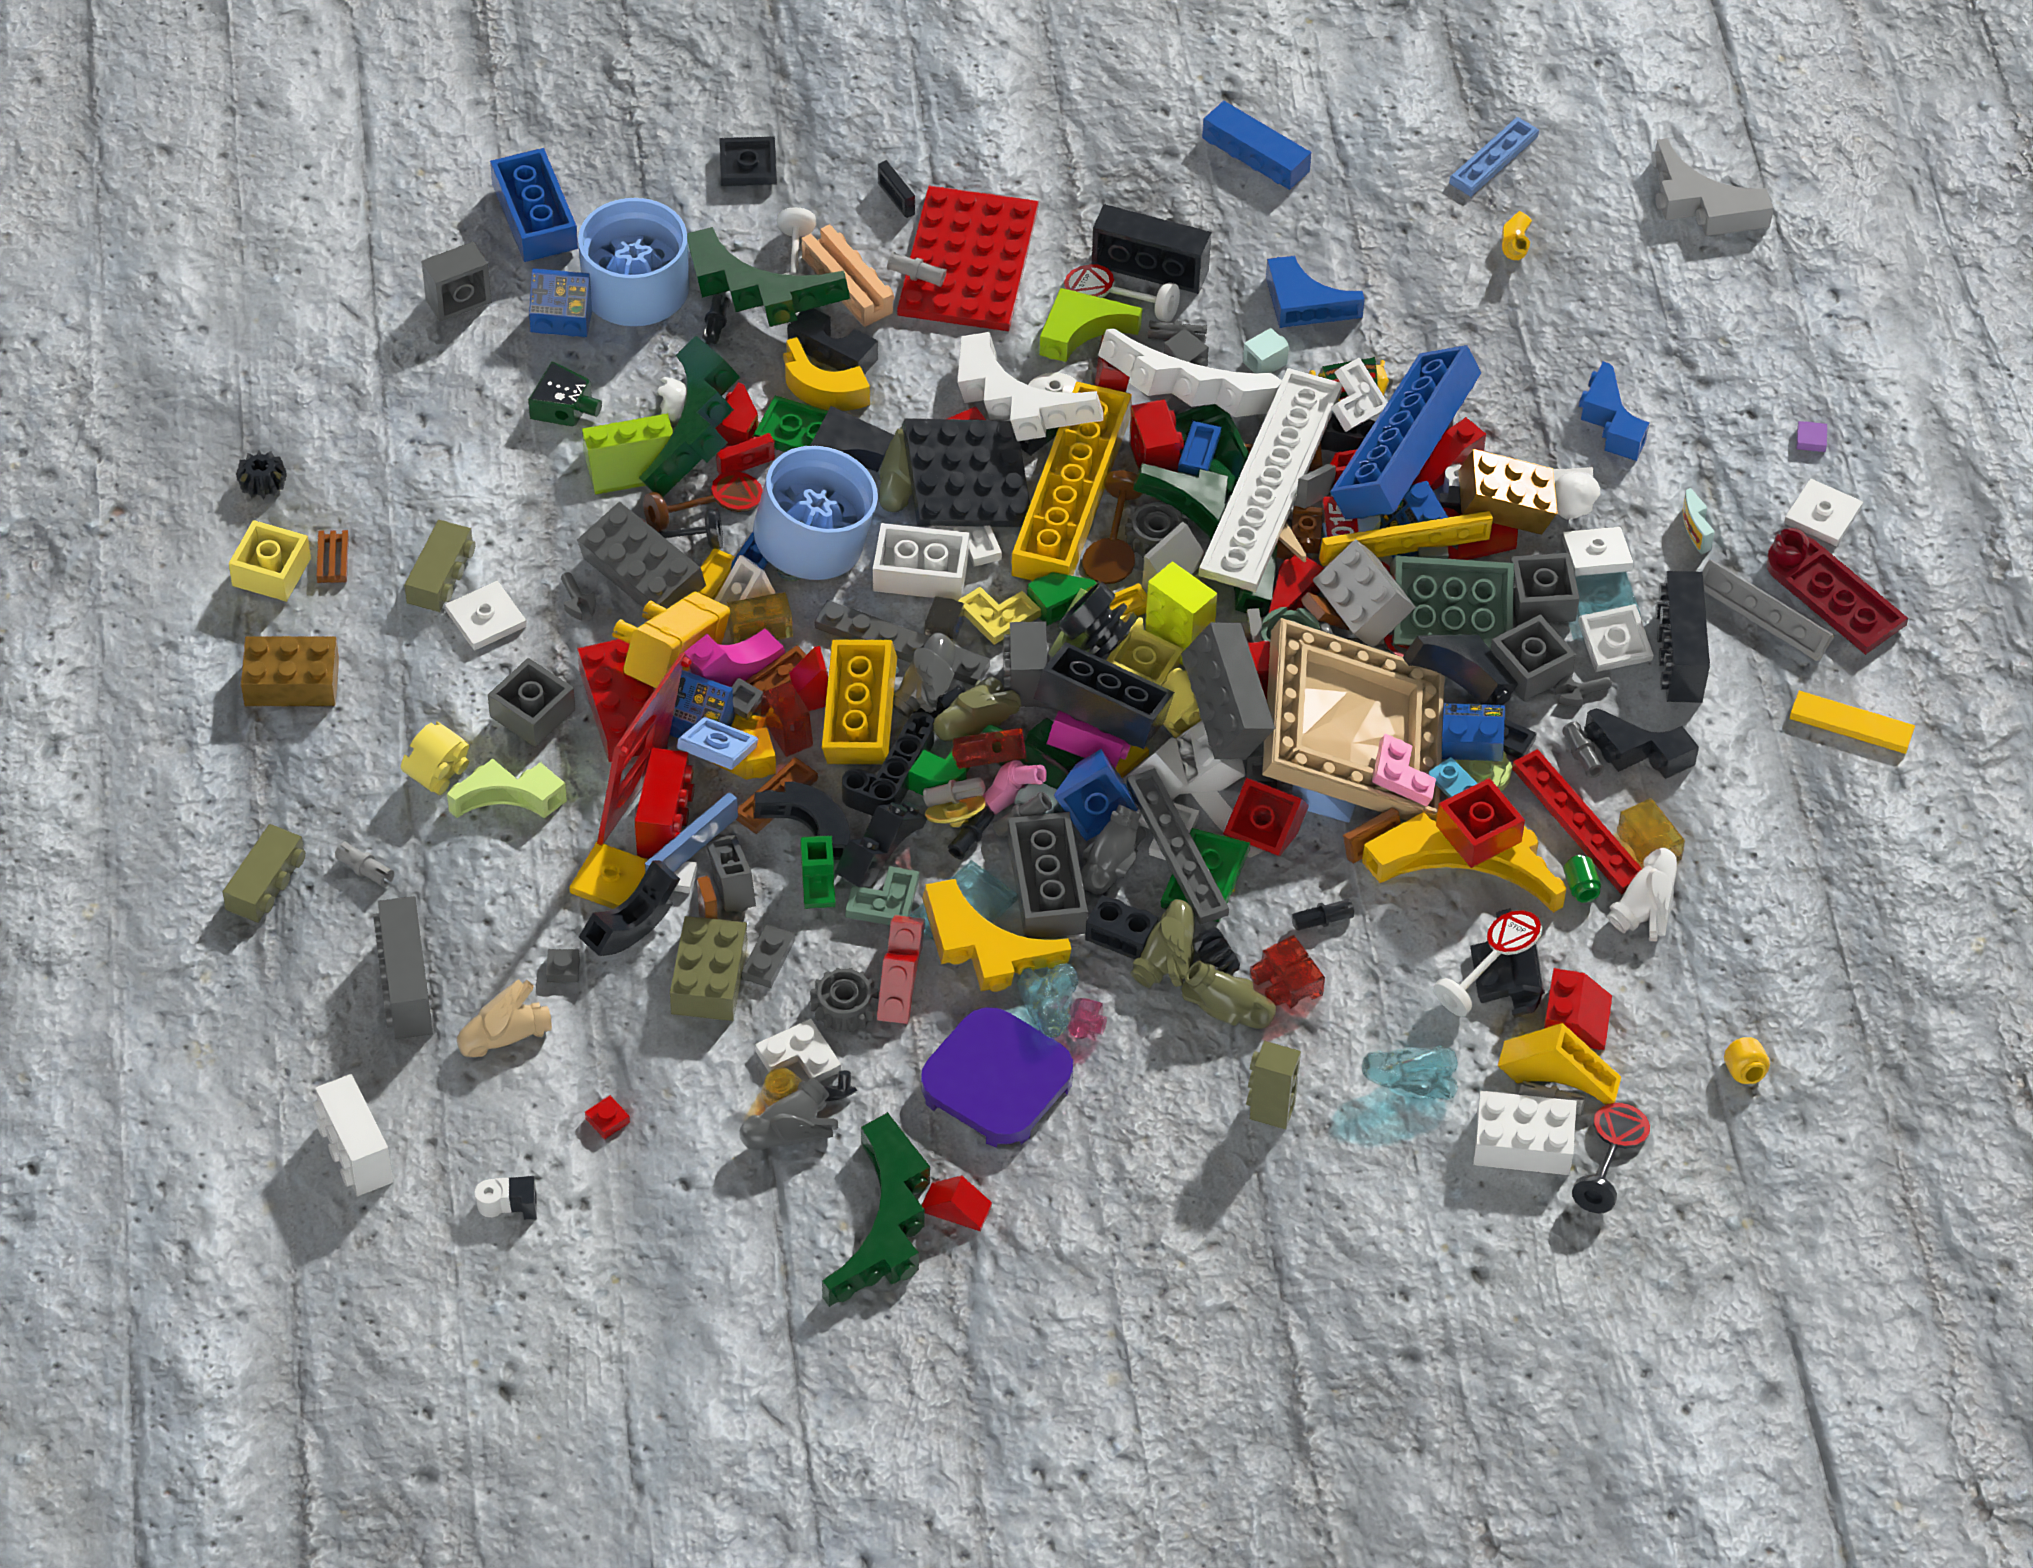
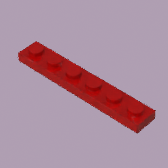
[1512,749,1642,895]

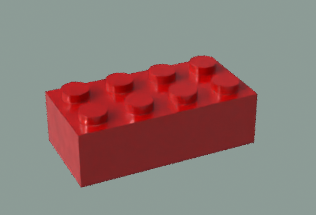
[577,639,668,762]

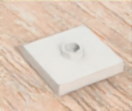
[1784,478,1863,547]
[1562,527,1633,576]
[445,580,527,651]
[1578,604,1654,673]

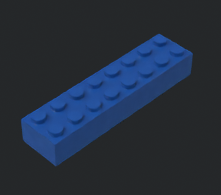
[1330,345,1482,520]

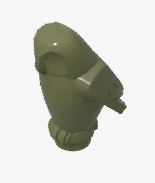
[879,427,912,512]
[934,677,1022,741]
[1130,899,1195,988]
[1181,961,1276,1029]

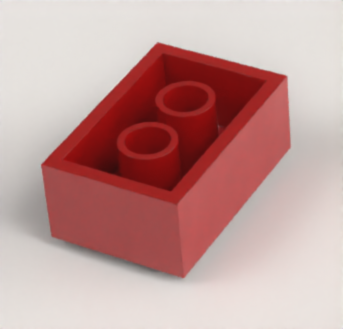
[635,748,695,859]

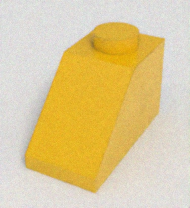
[711,727,776,780]

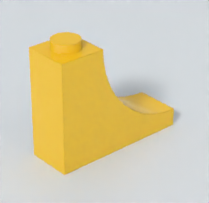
[1498,1023,1621,1105]

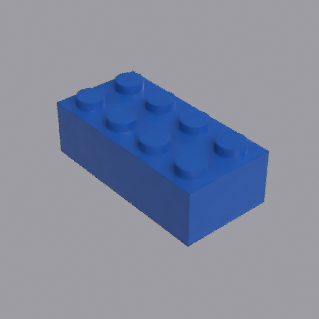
[490,148,578,262]

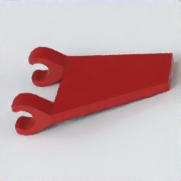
[1443,508,1518,560]

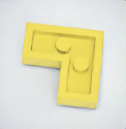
[957,587,1041,645]

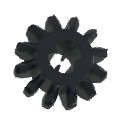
[236,450,287,500]
[1192,926,1240,976]

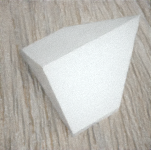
[715,555,787,622]
[1123,737,1188,800]

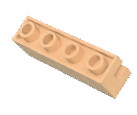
[802,224,894,327]

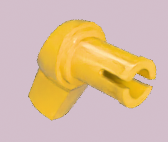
[1501,211,1532,260]

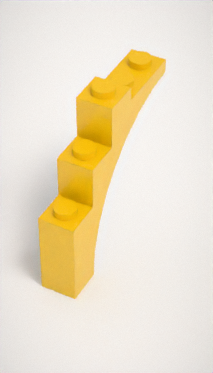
[1362,812,1566,913]

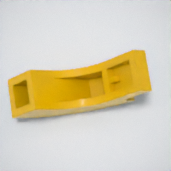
[783,337,870,411]

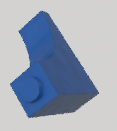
[1266,256,1365,328]

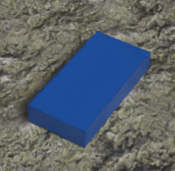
[1178,421,1221,476]

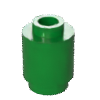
[1563,855,1601,903]

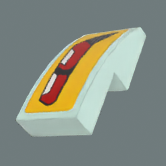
[1682,488,1715,555]

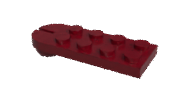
[1766,528,1909,655]

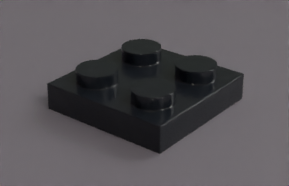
[719,136,777,186]

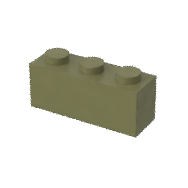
[404,519,476,612]
[222,824,306,923]
[1246,1040,1301,1130]

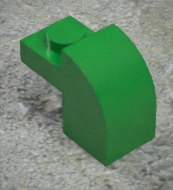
[909,738,973,796]
[801,836,836,909]

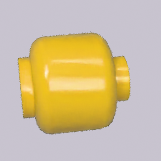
[1723,1037,1770,1084]

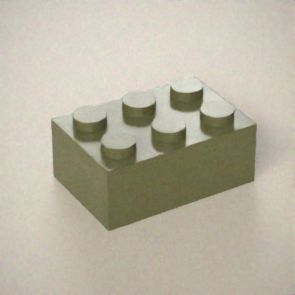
[670,916,748,1021]

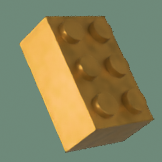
[1458,449,1557,535]
[241,636,339,706]

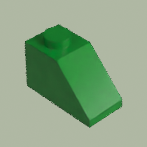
[1027,572,1097,626]

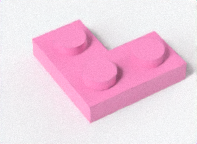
[1372,734,1436,807]

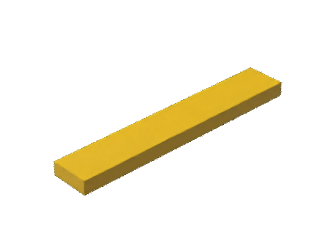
[1319,511,1493,566]

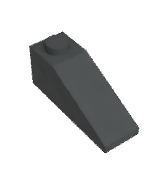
[706,835,756,912]

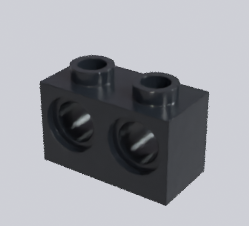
[1085,895,1159,960]

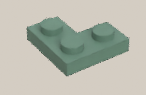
[845,866,919,925]

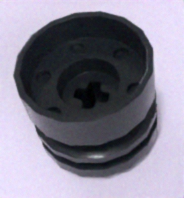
[1057,581,1138,658]

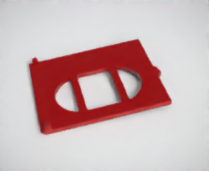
[597,653,692,846]

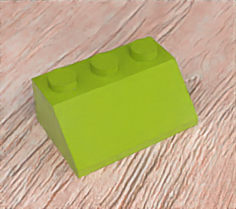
[582,413,673,495]

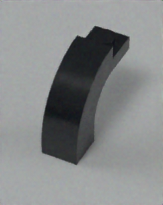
[753,781,851,860]
[579,860,680,956]

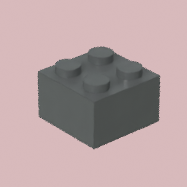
[421,241,492,322]
[1510,553,1579,625]
[1490,614,1576,701]
[1003,622,1048,707]
[488,658,576,747]

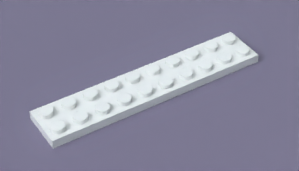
[1199,368,1342,592]

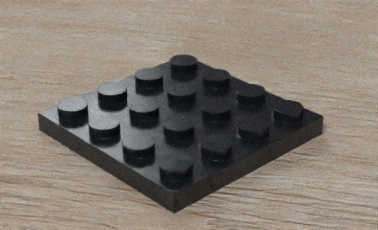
[902,418,1030,527]

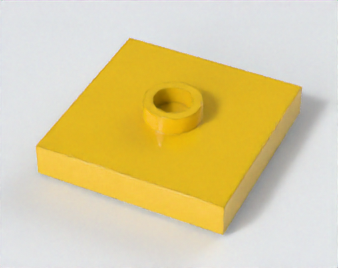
[569,842,648,909]

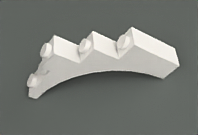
[1098,329,1282,417]
[958,332,1103,441]

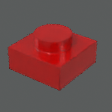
[585,1095,630,1140]

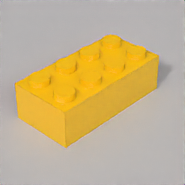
[822,640,897,764]

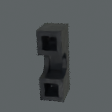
[787,308,878,375]

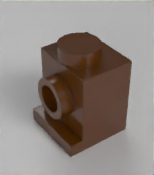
[1290,506,1323,554]

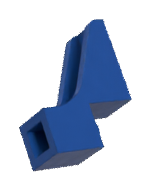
[1579,361,1650,461]

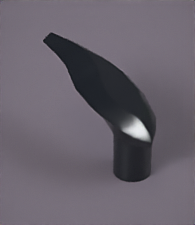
[824,1070,857,1102]

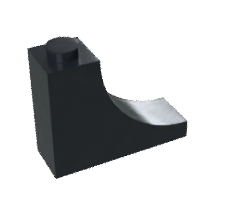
[810,406,894,472]
[1402,635,1518,706]

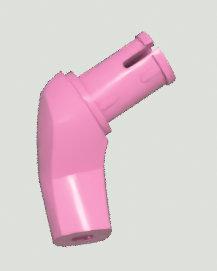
[982,760,1047,815]

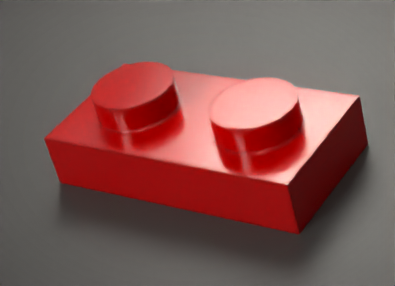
[716,433,775,475]

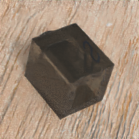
[925,596,964,644]

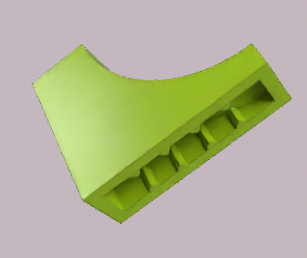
[1039,288,1142,362]

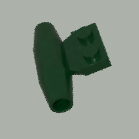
[977,717,1085,790]

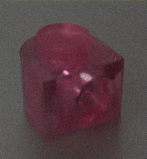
[1065,998,1107,1040]

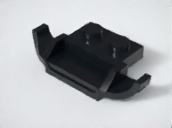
[1470,908,1545,1018]

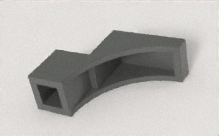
[1164,328,1209,415]

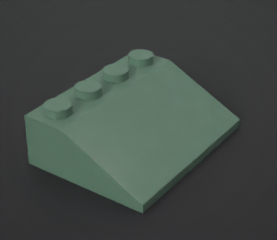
[1390,556,1514,649]

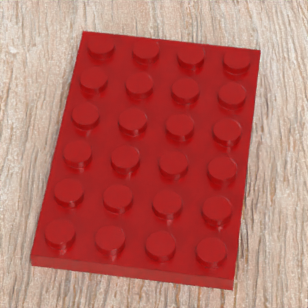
[897,185,1039,332]

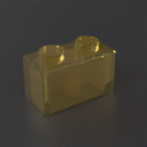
[727,592,793,644]
[1617,798,1685,864]

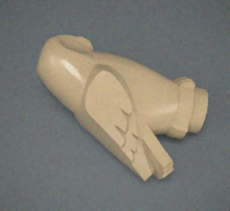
[456,979,552,1058]

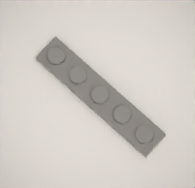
[1702,559,1835,661]

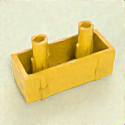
[612,592,730,688]

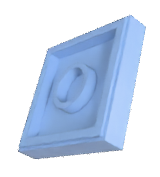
[677,717,758,770]

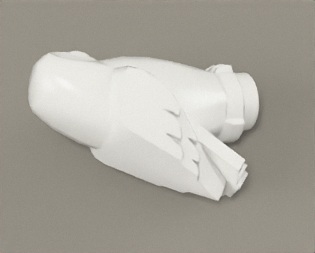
[1607,848,1677,941]

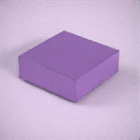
[1796,421,1827,452]

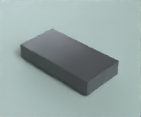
[1296,464,1336,508]

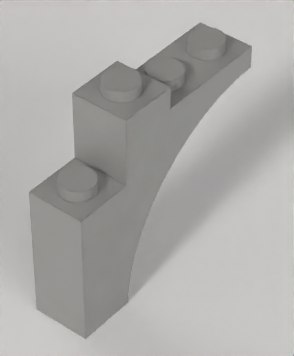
[1651,138,1774,236]

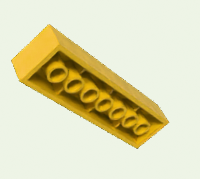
[1011,381,1132,581]

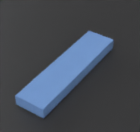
[1449,117,1539,197]
[645,792,738,873]

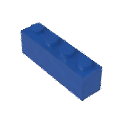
[1202,100,1312,190]

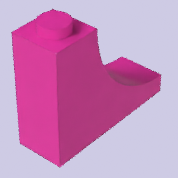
[684,629,786,687]
[1047,711,1131,769]

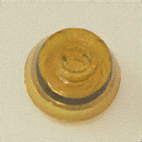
[761,1068,802,1107]

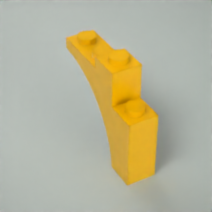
[922,879,1072,992]

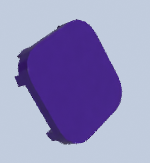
[921,1007,1073,1148]

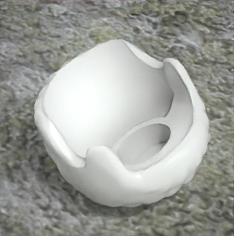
[657,377,687,426]
[1554,472,1600,520]

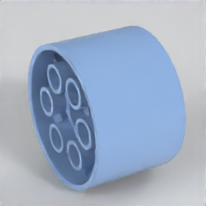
[578,198,689,326]
[753,446,878,580]

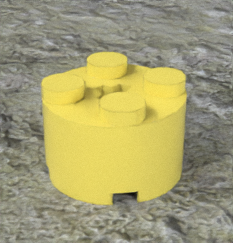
[1162,668,1202,738]
[401,721,469,795]

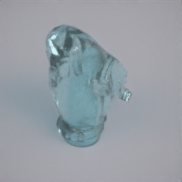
[1016,964,1078,1038]
[1361,1045,1459,1100]

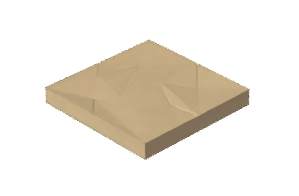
[1262,618,1445,821]

